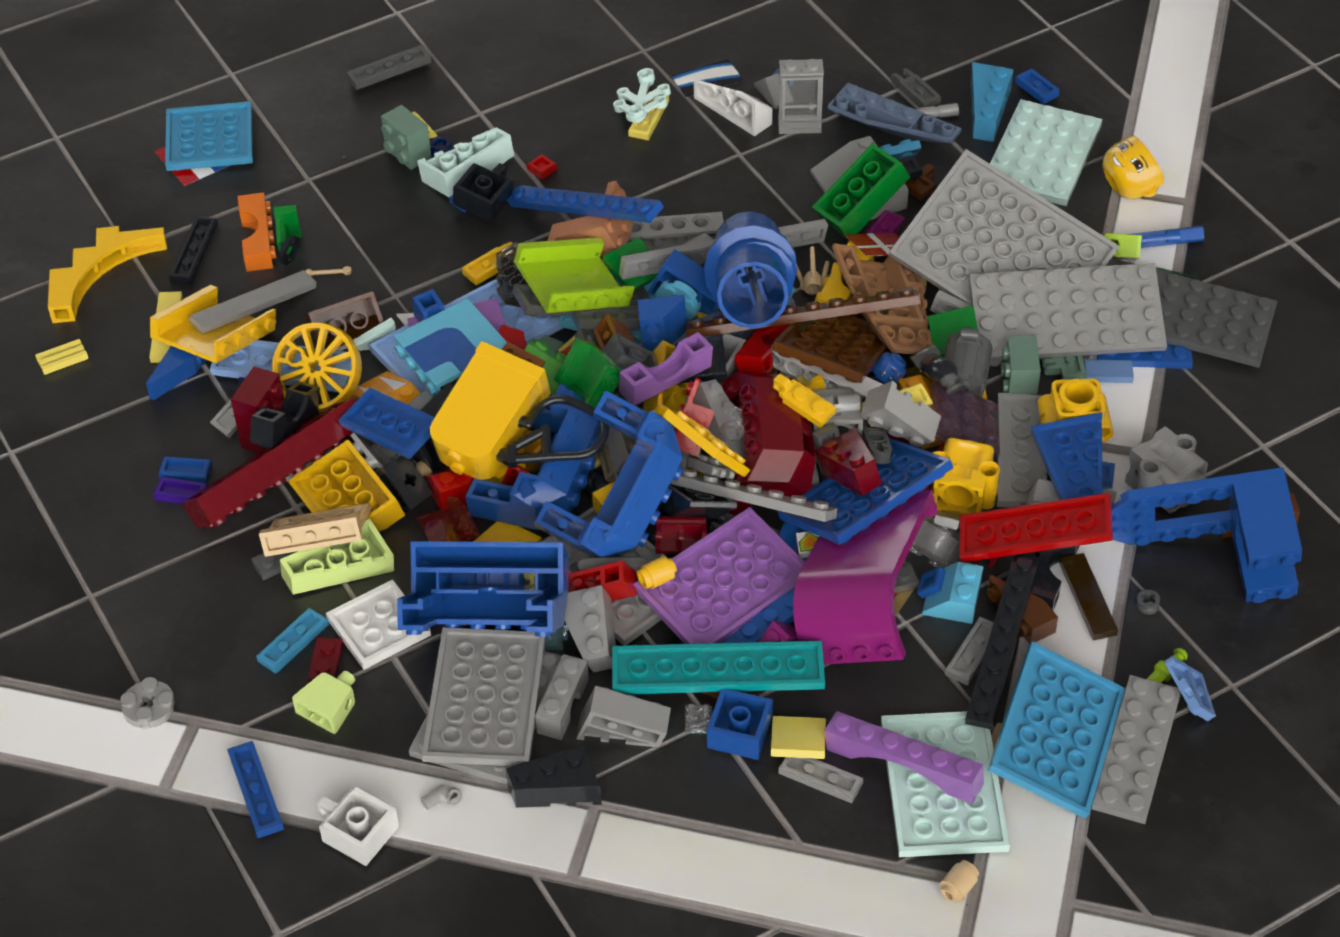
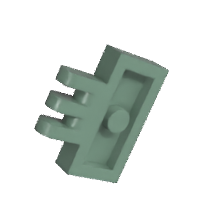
[1041,356,1087,380]

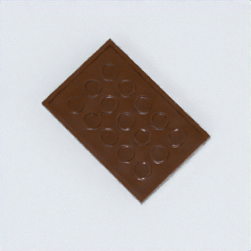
[772,301,889,383]

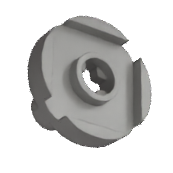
[120,677,175,728]

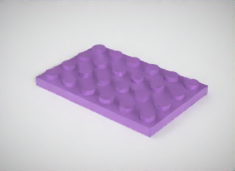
[634,507,805,644]

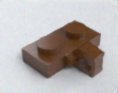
[905,163,937,201]

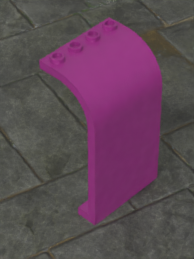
[793,490,938,664]

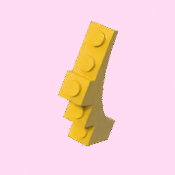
[48,226,167,323]

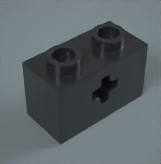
[376,455,433,513]

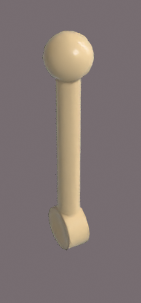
[305,266,352,277]

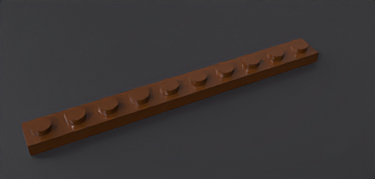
[685,287,921,338]

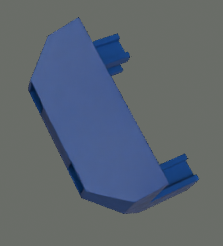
[397,541,569,637]

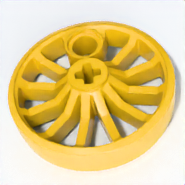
[272,323,362,413]

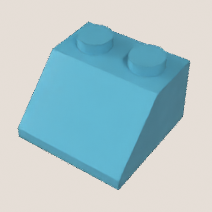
[922,562,983,624]

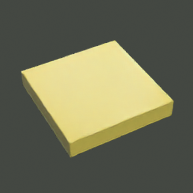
[771,716,826,759]

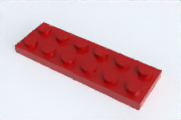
[960,493,1113,562]

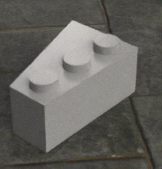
[564,585,616,672]

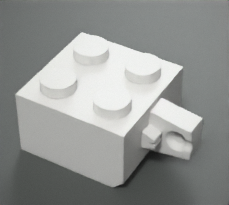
[317,787,399,866]

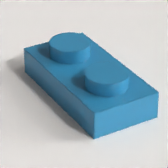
[880,139,922,159]

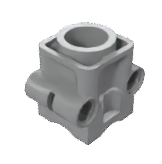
[811,387,863,463]
[1125,426,1208,514]

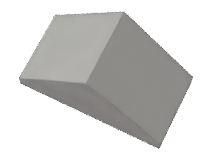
[754,73,793,109]

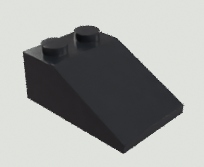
[660,484,737,520]

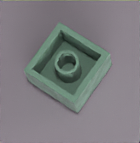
[381,105,431,170]
[1000,336,1041,395]

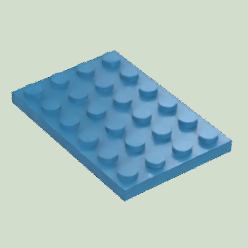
[988,641,1126,819]

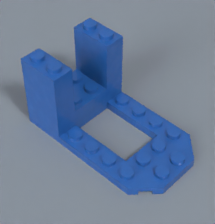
[1112,467,1302,603]

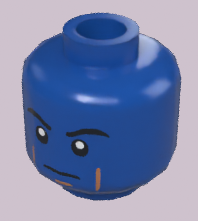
[872,352,907,384]

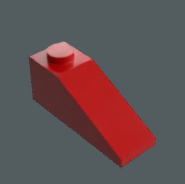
[568,560,637,601]

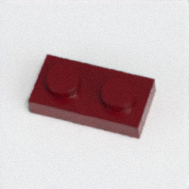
[308,637,343,683]

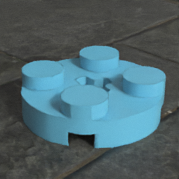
[656,280,701,320]

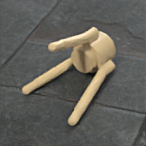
[796,246,829,295]

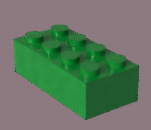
[812,143,910,240]

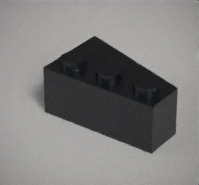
[506,744,602,808]

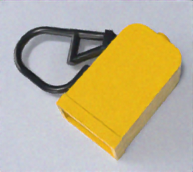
[430,341,609,480]

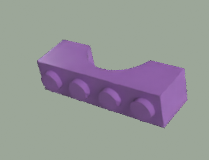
[619,332,713,406]

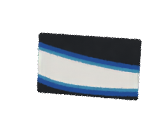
[671,59,743,97]

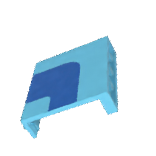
[394,298,507,396]

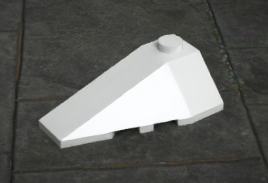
[694,80,772,136]

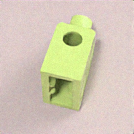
[292,671,355,734]

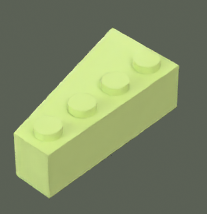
[280,519,394,595]

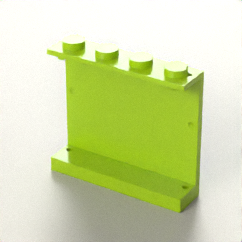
[514,237,635,313]

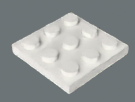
[326,579,431,670]

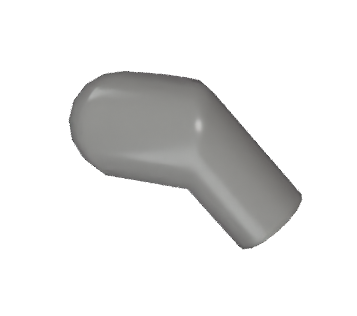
[421,785,462,810]

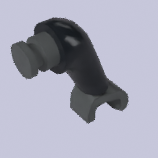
[909,344,962,395]

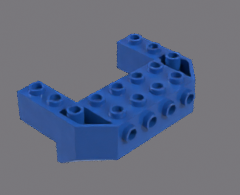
[465,384,603,530]
[534,390,684,558]

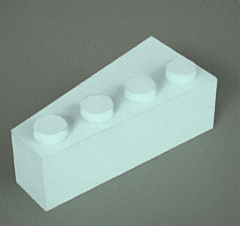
[417,127,514,197]

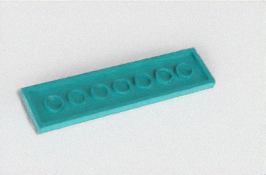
[612,641,825,694]

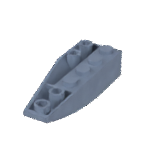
[828,83,962,143]

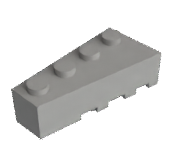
[685,379,746,480]

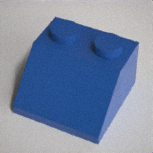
[637,295,687,351]

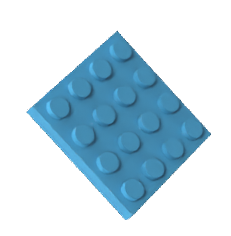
[165,101,253,171]

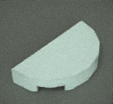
[353,318,396,351]

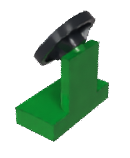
[274,205,302,265]

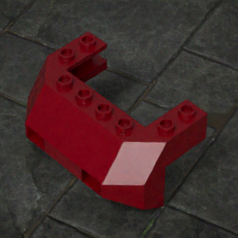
[720,372,816,516]

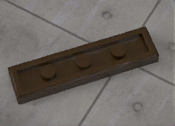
[1059,553,1118,640]

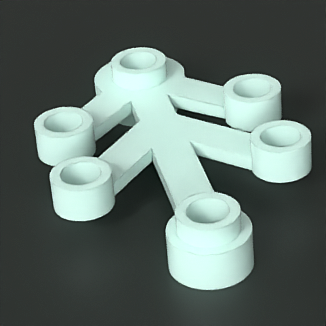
[613,68,671,123]

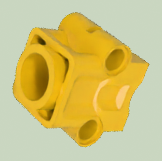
[1037,379,1114,442]
[931,438,1000,515]

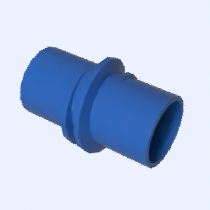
[704,211,797,329]

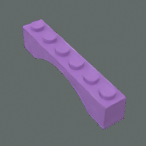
[824,711,984,804]

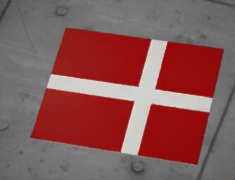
[844,232,900,256]

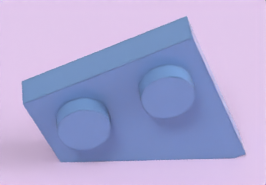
[1164,656,1216,721]

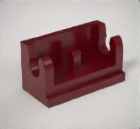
[654,516,707,554]

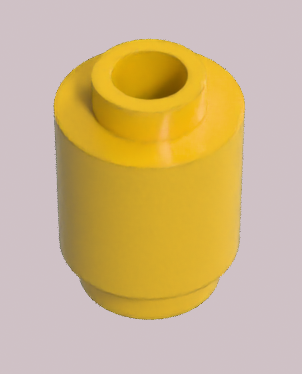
[637,556,677,589]

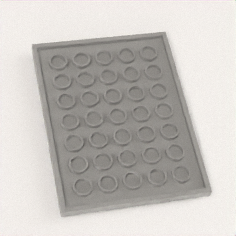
[889,149,1120,305]

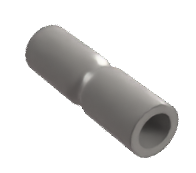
[915,103,959,118]

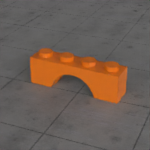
[238,192,276,272]

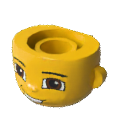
[1102,135,1164,199]

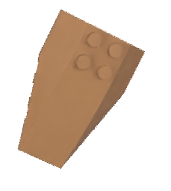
[832,243,933,355]

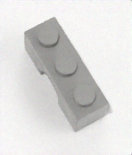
[535,654,589,740]

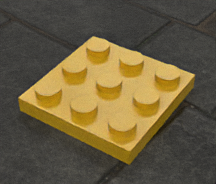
[662,408,750,478]

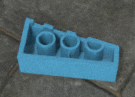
[970,62,1014,142]

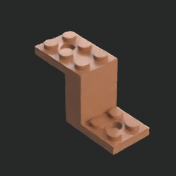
[547,181,634,259]

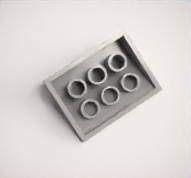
[810,136,909,220]

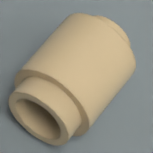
[939,860,979,902]

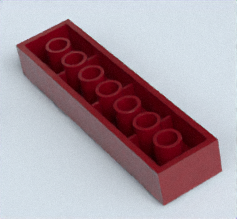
[181,397,356,529]

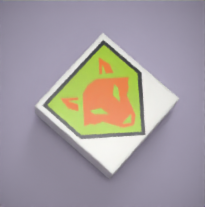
[796,532,819,558]

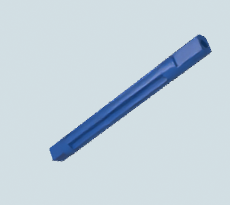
[1128,226,1204,248]

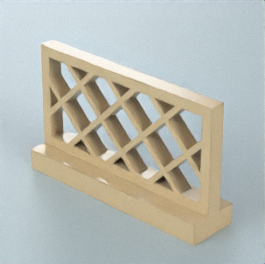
[259,503,371,557]

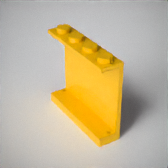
[150,285,276,364]

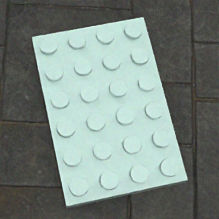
[990,99,1102,206]
[881,711,1010,857]

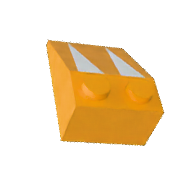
[351,371,421,405]

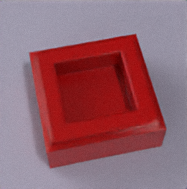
[526,154,557,180]

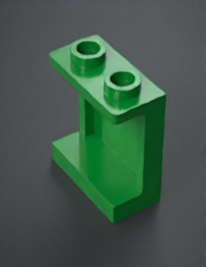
[554,338,623,408]

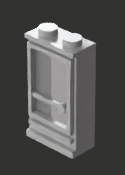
[778,59,824,134]

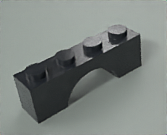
[250,381,320,448]
[1031,546,1080,611]

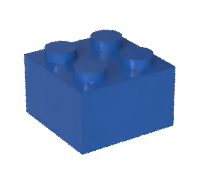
[707,689,773,760]

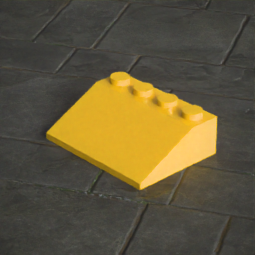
[288,440,405,532]

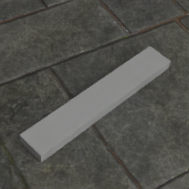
[189,270,317,334]

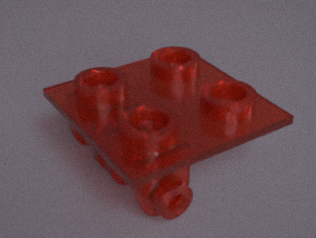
[417,496,481,542]

